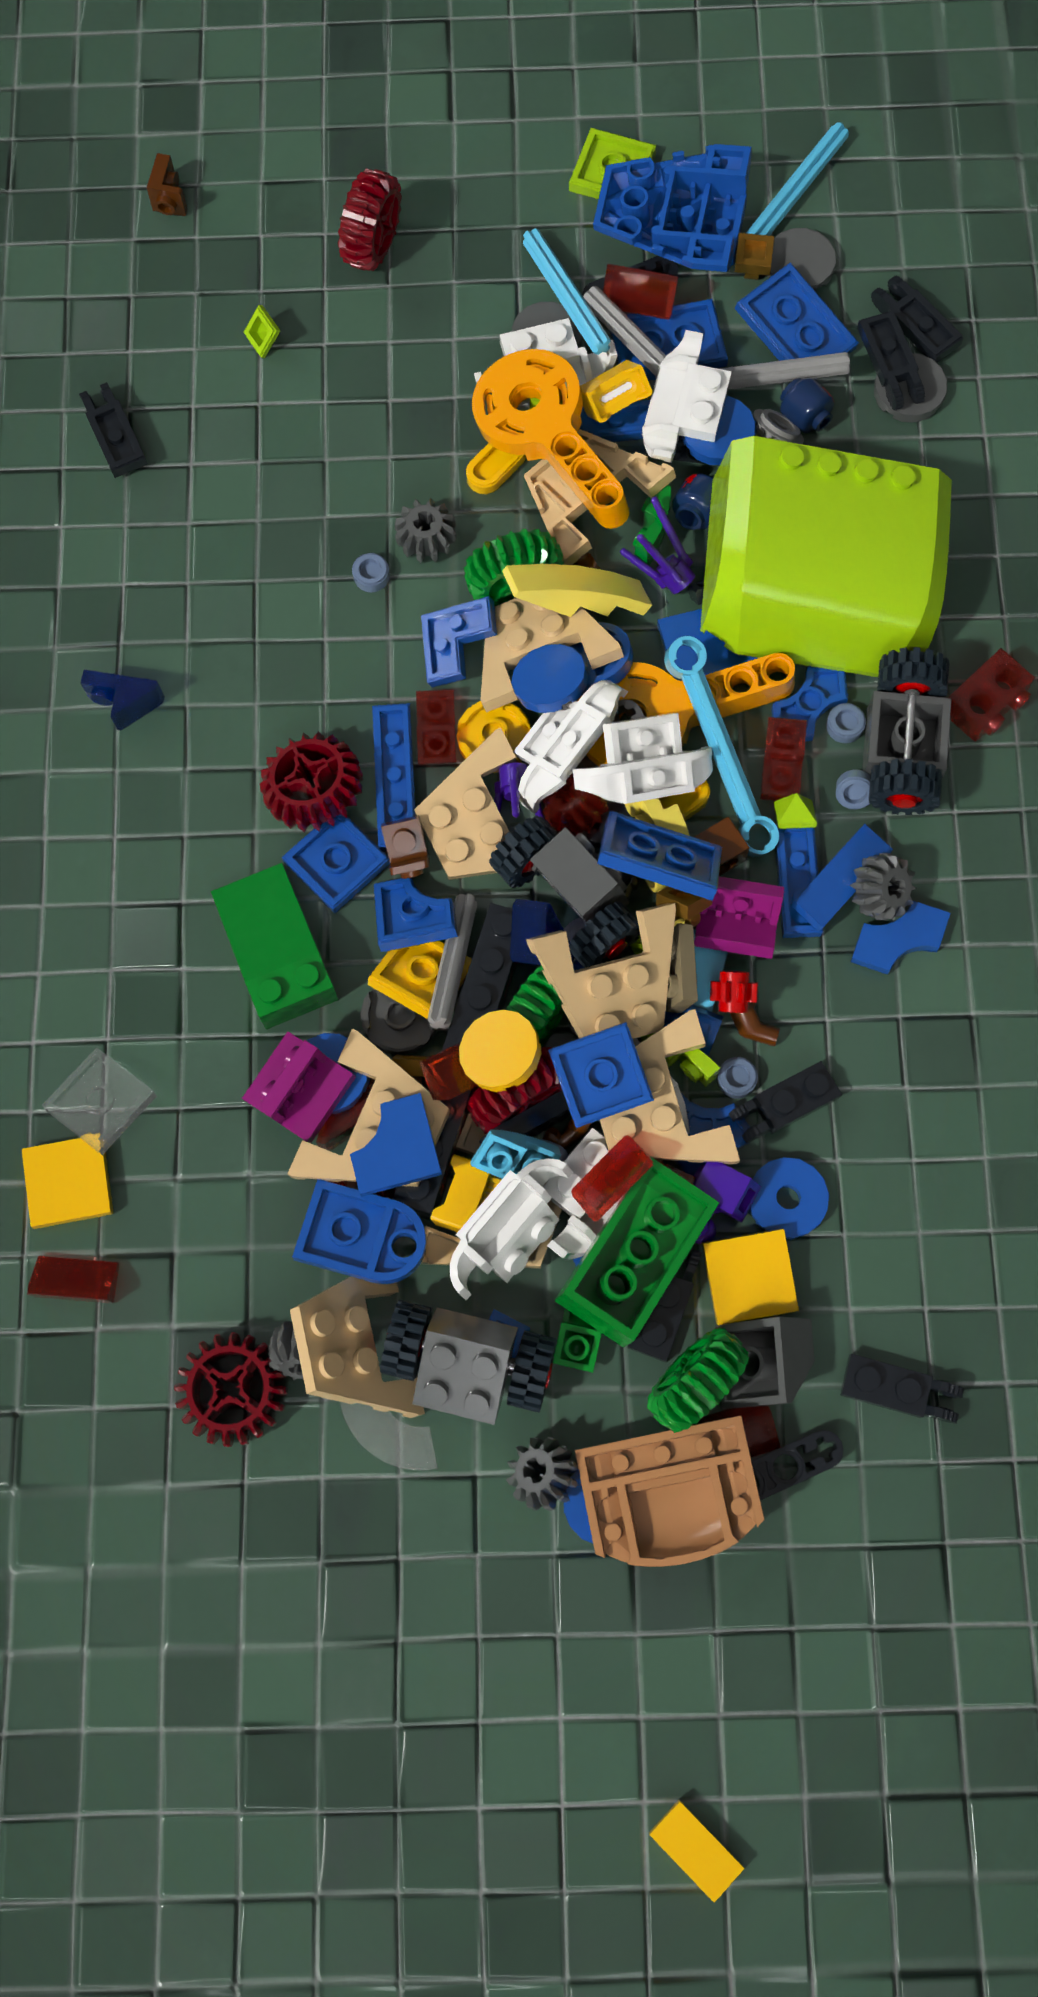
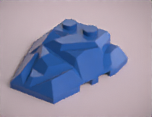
[593,144,752,272]

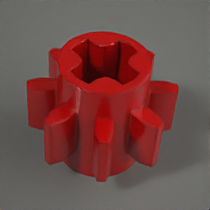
[710,971,758,1013]

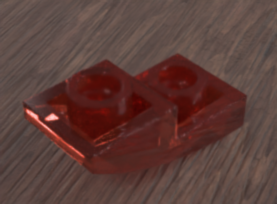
[416,690,456,765]
[760,717,807,801]

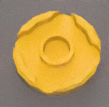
[456,701,531,773]
[459,1010,541,1092]

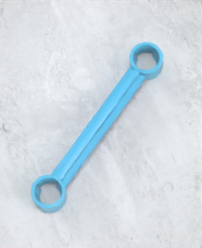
[664,636,779,857]

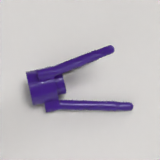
[620,497,696,594]
[494,762,546,821]

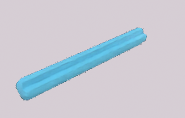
[746,122,849,236]
[523,228,611,355]

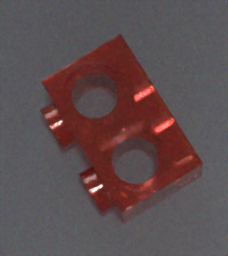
[949,648,1035,742]

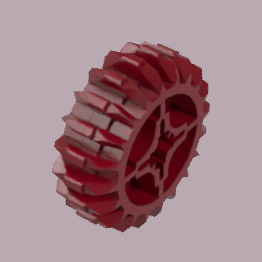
[338,168,402,271]
[259,731,363,833]
[467,1047,562,1134]
[174,1332,288,1447]

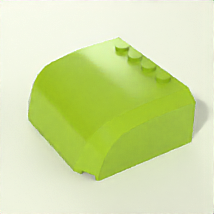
[700,436,952,677]

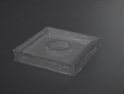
[42,1048,157,1155]

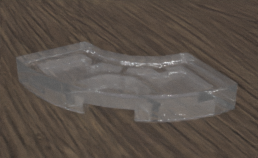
[340,1402,438,1471]

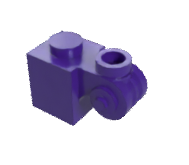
[692,1162,761,1245]

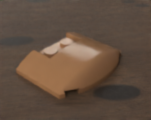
[575,1415,765,1567]

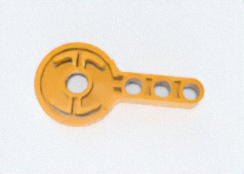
[472,349,630,529]
[577,653,795,766]

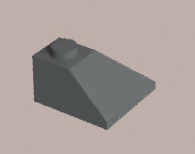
[715,1317,815,1410]

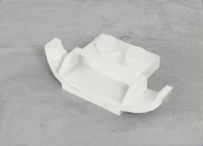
[474,318,617,411]
[642,330,732,463]
[513,680,628,813]
[573,713,713,804]
[543,1128,662,1260]
[450,1158,573,1300]

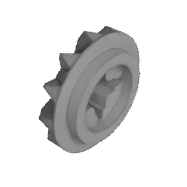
[752,409,804,444]

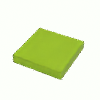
[569,128,656,199]

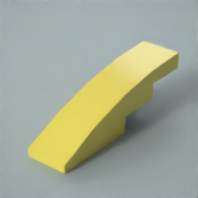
[502,564,652,617]

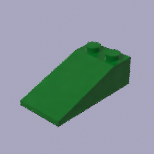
[210,863,339,1030]
[554,1156,719,1348]

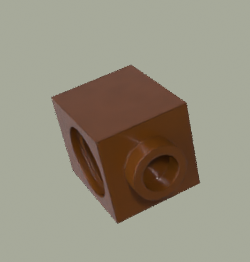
[694,817,750,876]

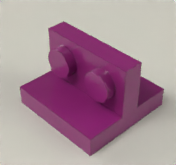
[694,876,784,959]
[242,1031,356,1143]

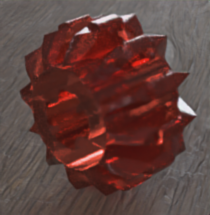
[542,773,609,837]

